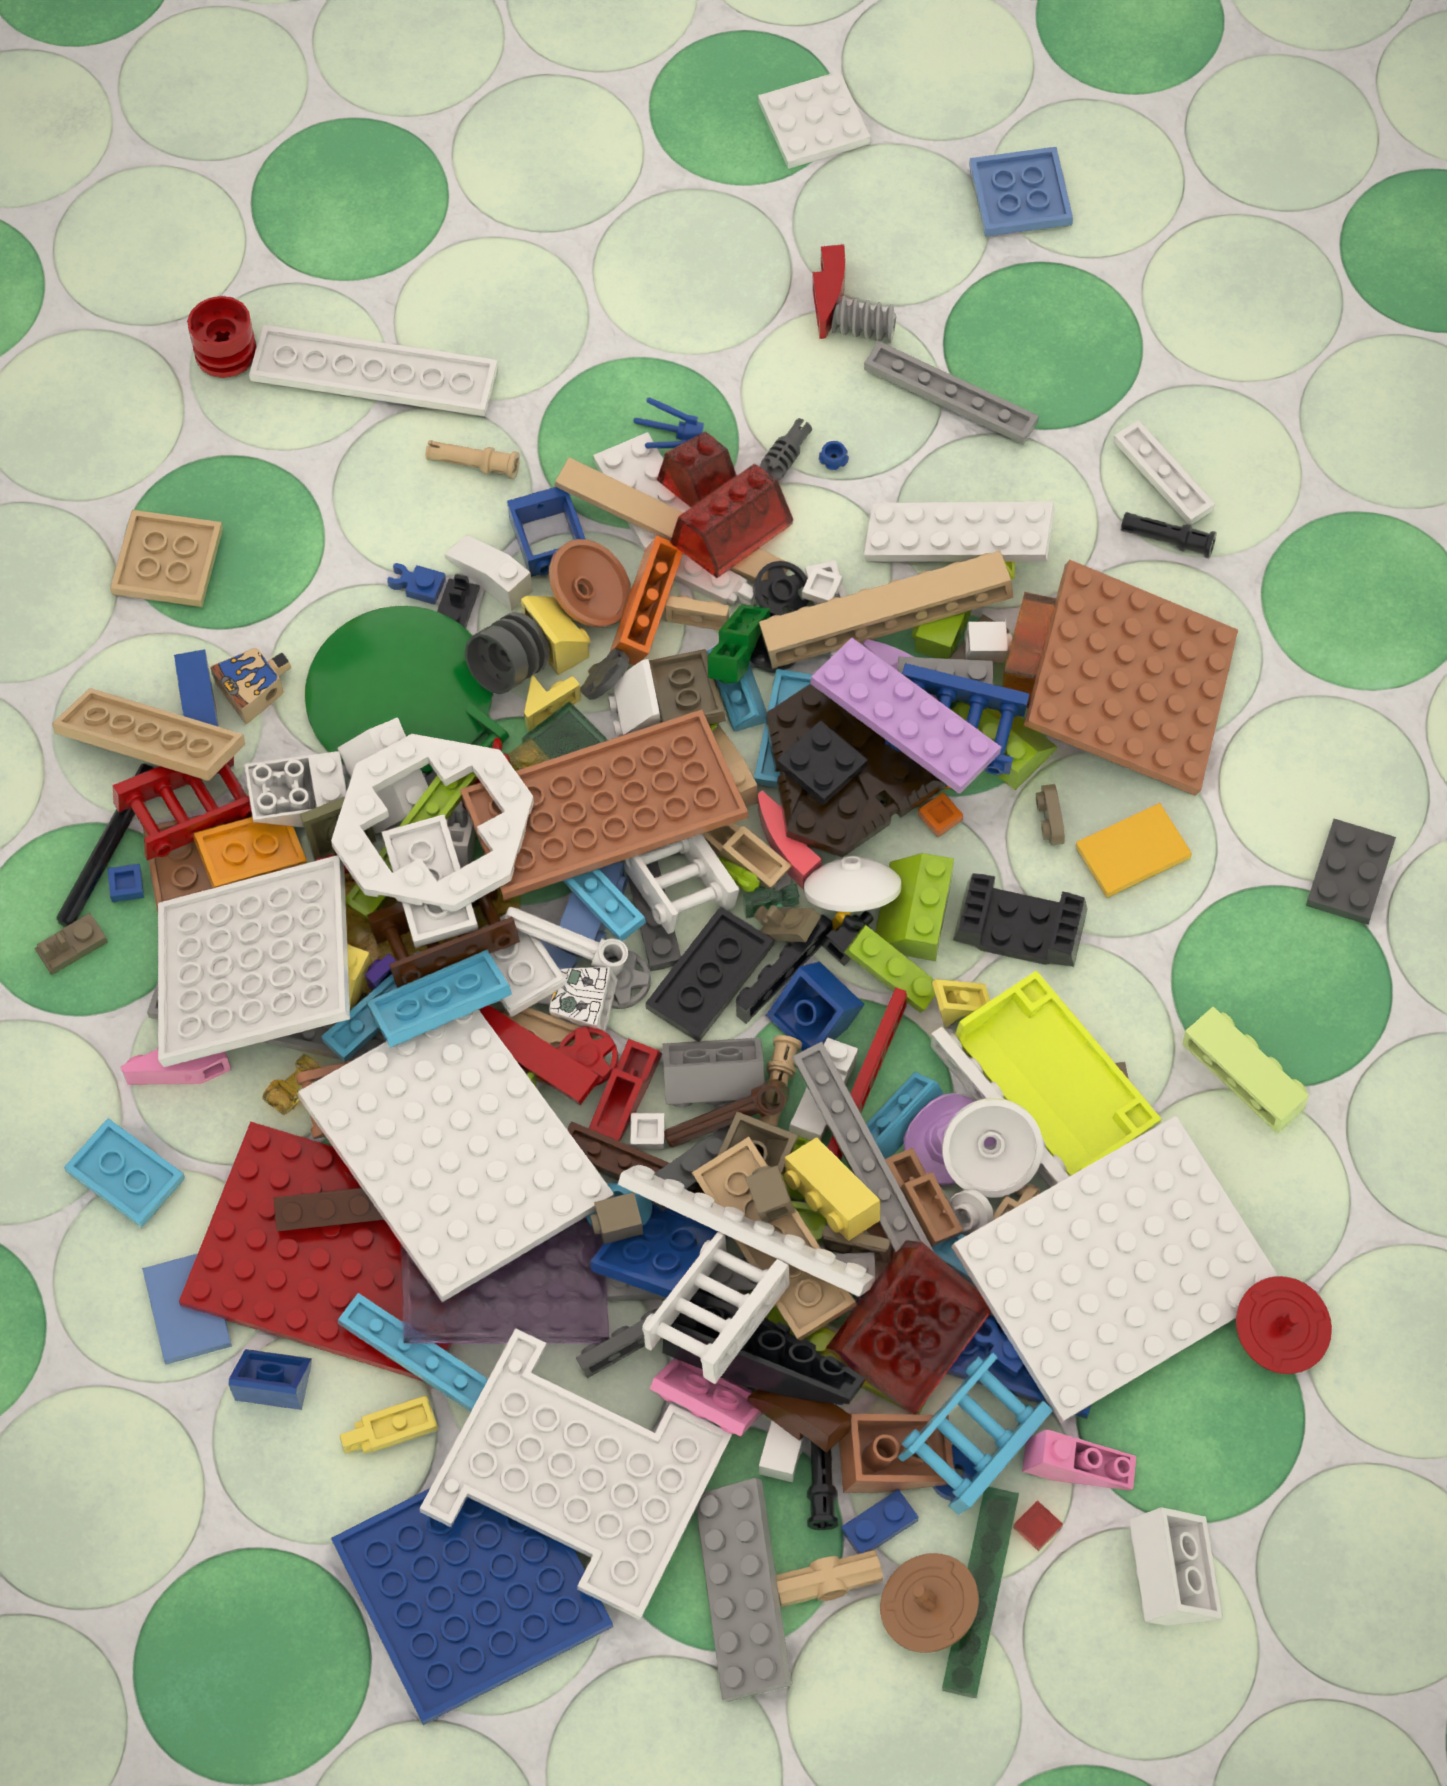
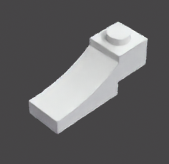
[789,1037,858,1141]

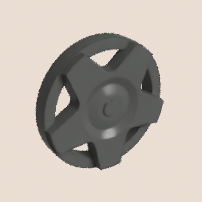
[580,648,629,700]

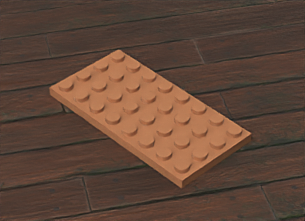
[460,709,748,900]

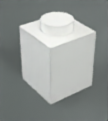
[964,622,1012,663]

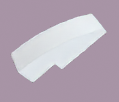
[759,1421,806,1483]

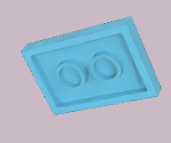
[64,1118,185,1228]

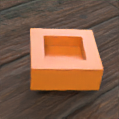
[918,792,963,837]

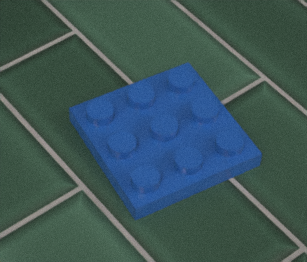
[590,1200,728,1298]

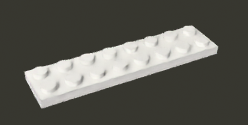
[249,325,498,416]

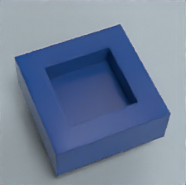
[107,864,144,902]

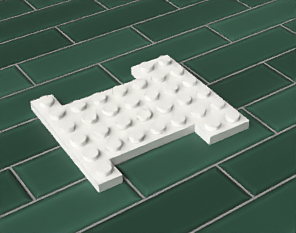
[420,1328,732,1620]

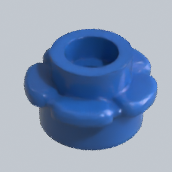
[819,441,849,470]

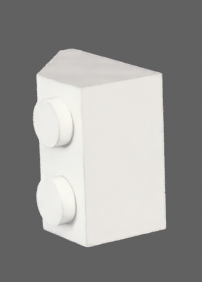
[608,659,660,738]

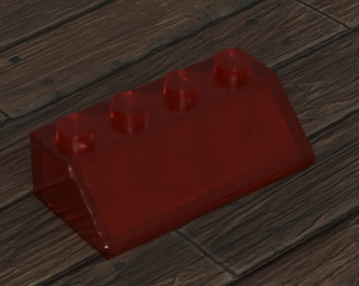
[670,463,794,578]

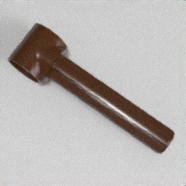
[664,1079,789,1147]

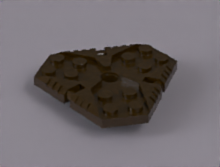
[766,684,948,857]

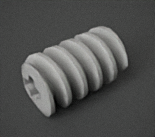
[832,296,896,343]

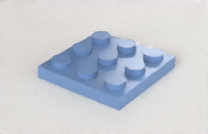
[969,147,1073,237]

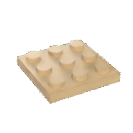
[110,510,223,607]

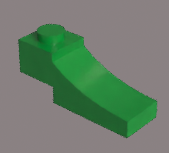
[708,604,770,684]

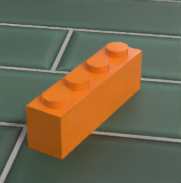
[609,535,685,665]

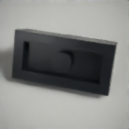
[437,574,480,629]

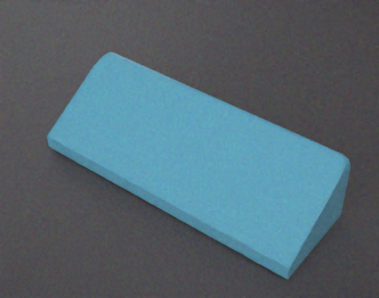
[707,646,767,732]
[866,1072,944,1159]

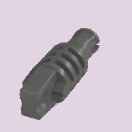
[753,418,812,492]

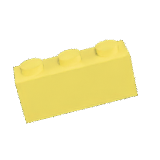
[784,1137,880,1241]

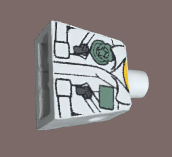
[537,967,618,1032]

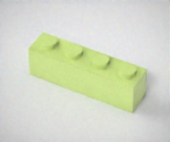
[1182,1007,1309,1134]

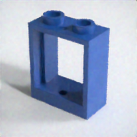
[507,487,586,577]

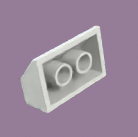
[337,717,428,835]
[1129,1507,1223,1626]

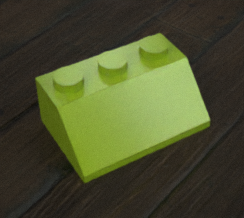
[951,701,1057,790]
[875,853,954,961]

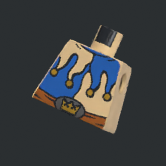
[210,648,291,724]

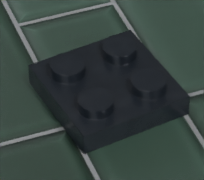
[776,720,868,805]

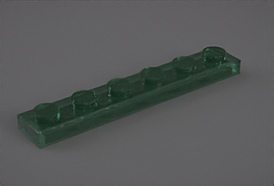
[942,1487,1019,1699]

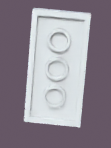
[593,432,697,551]
[382,814,478,948]

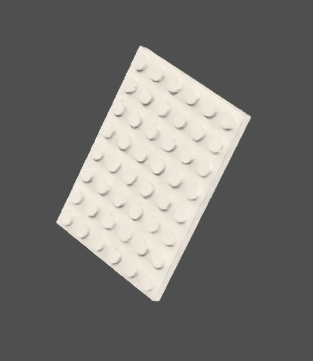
[298,1010,614,1302]
[951,1116,1278,1423]

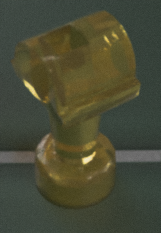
[262,1054,320,1115]

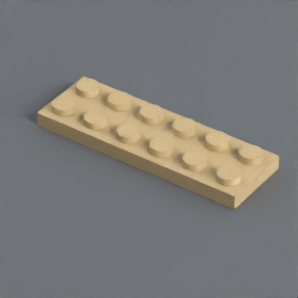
[52,688,245,781]
[692,1137,857,1340]

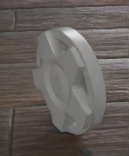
[604,950,651,1009]

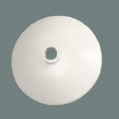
[804,856,901,912]
[942,1098,1043,1198]

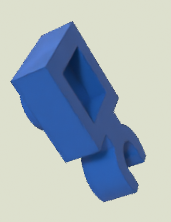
[387,563,446,605]
[972,1318,1025,1377]

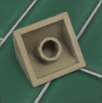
[717,1112,799,1174]

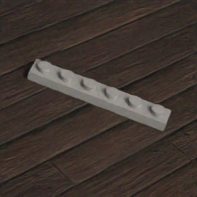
[864,341,1039,445]

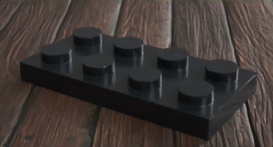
[645,906,774,1042]

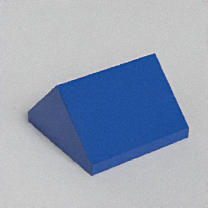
[228,1349,312,1410]

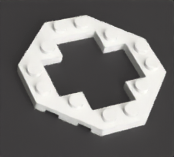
[331,734,534,912]

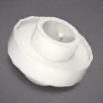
[948,1189,994,1236]

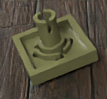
[300,797,377,861]

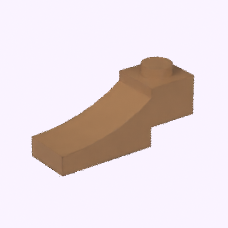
[885,1148,963,1247]

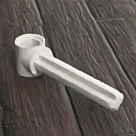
[504,907,628,976]

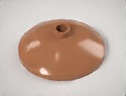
[549,539,631,628]

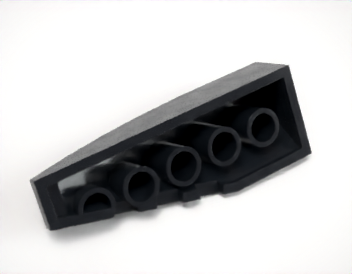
[662,1288,865,1404]

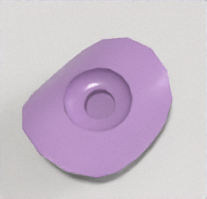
[903,1093,995,1186]

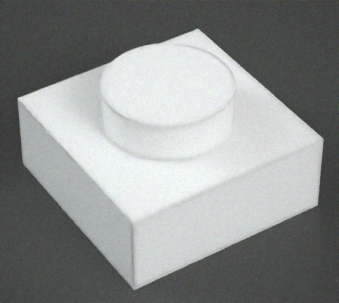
[802,566,843,604]
[630,1113,665,1149]

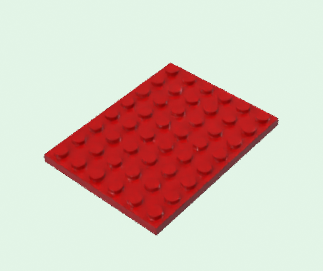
[179,1121,473,1382]

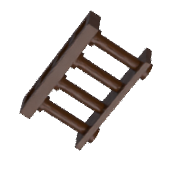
[367,889,520,988]

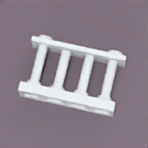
[619,834,739,934]
[642,1231,790,1384]

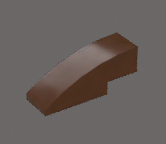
[747,1389,852,1453]

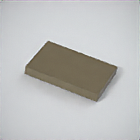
[649,649,726,725]

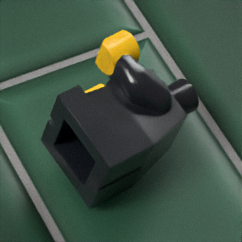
[820,911,874,966]

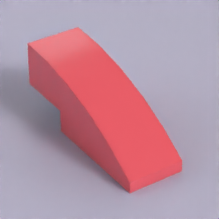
[757,791,821,889]

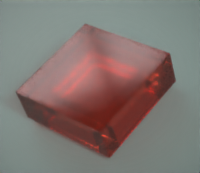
[1013,1500,1063,1552]

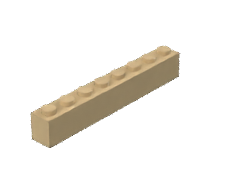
[759,551,1013,669]

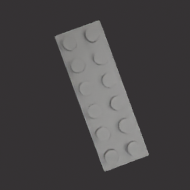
[696,1478,792,1702]

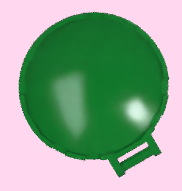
[305,606,509,773]

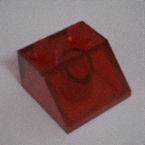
[657,431,742,516]

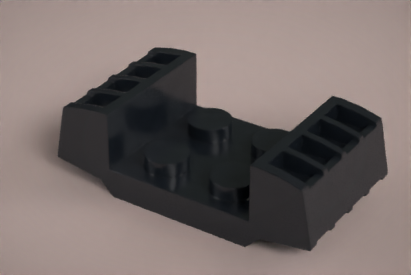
[953,873,1088,967]

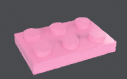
[650,1358,763,1437]

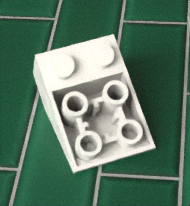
[244,751,347,827]

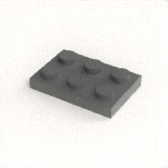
[1306,819,1396,925]

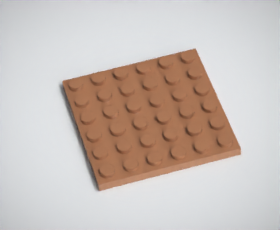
[1024,560,1238,796]

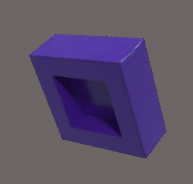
[365,954,396,991]

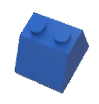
[766,961,865,1051]

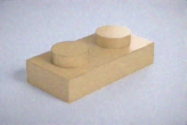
[665,595,729,631]

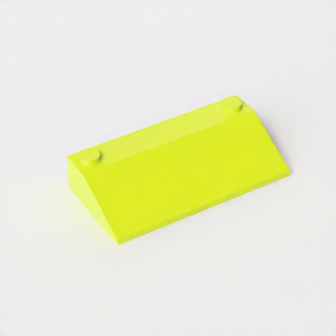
[955,970,1162,1176]

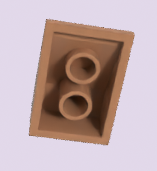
[839,1413,954,1493]

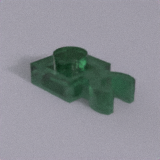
[743,884,800,919]

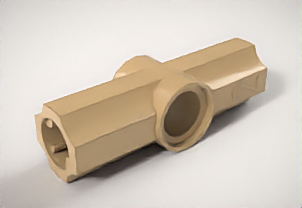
[776,1550,883,1607]

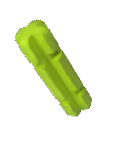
[717,856,760,893]

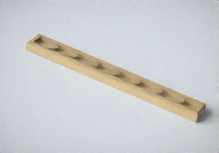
[555,457,788,582]

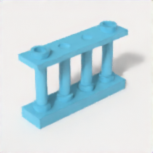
[897,1353,1053,1515]

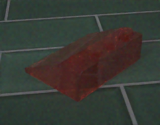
[825,1240,991,1415]

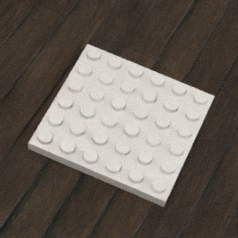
[158,855,350,1067]

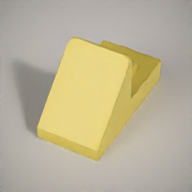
[524,675,581,732]
[932,979,990,1028]

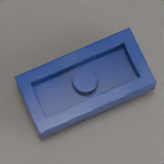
[841,1489,918,1554]

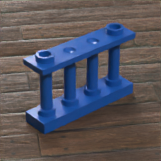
[885,663,1029,775]

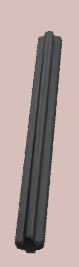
[57,763,154,927]

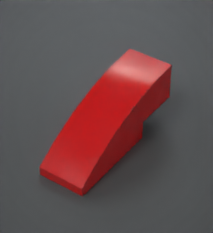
[812,244,845,339]
[589,1038,663,1142]

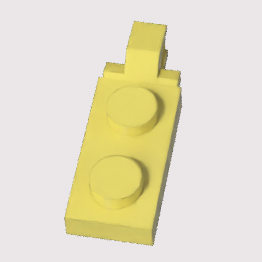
[339,1395,438,1454]

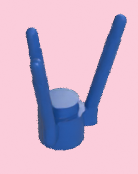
[633,397,704,450]

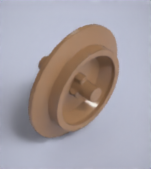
[880,1553,979,1653]

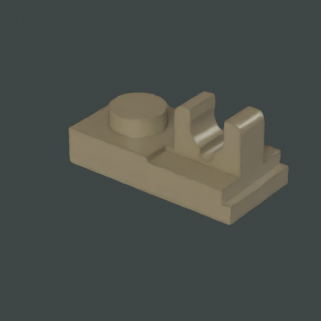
[754,905,821,942]
[35,913,108,975]

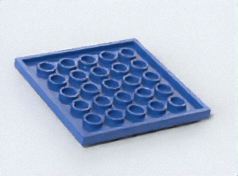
[331,1488,613,1725]

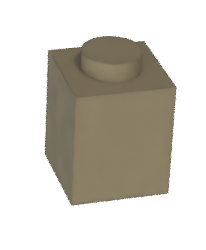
[745,1165,796,1223]
[590,1192,643,1244]

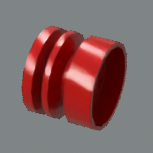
[187,296,257,378]

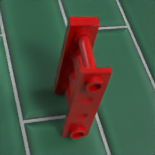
[113,756,252,861]

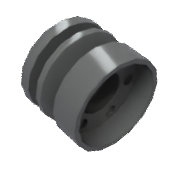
[465,612,550,694]

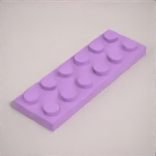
[810,638,1001,794]

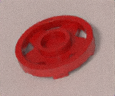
[557,1026,618,1086]

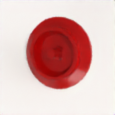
[1236,1276,1332,1374]

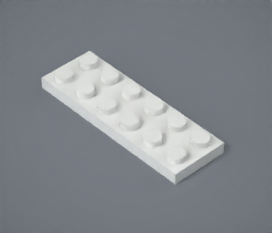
[864,502,1055,562]

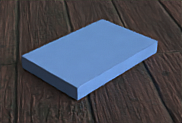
[142,1253,232,1364]

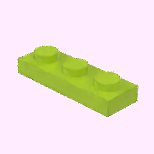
[844,925,935,1013]

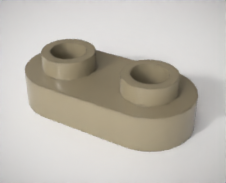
[1036,784,1065,846]

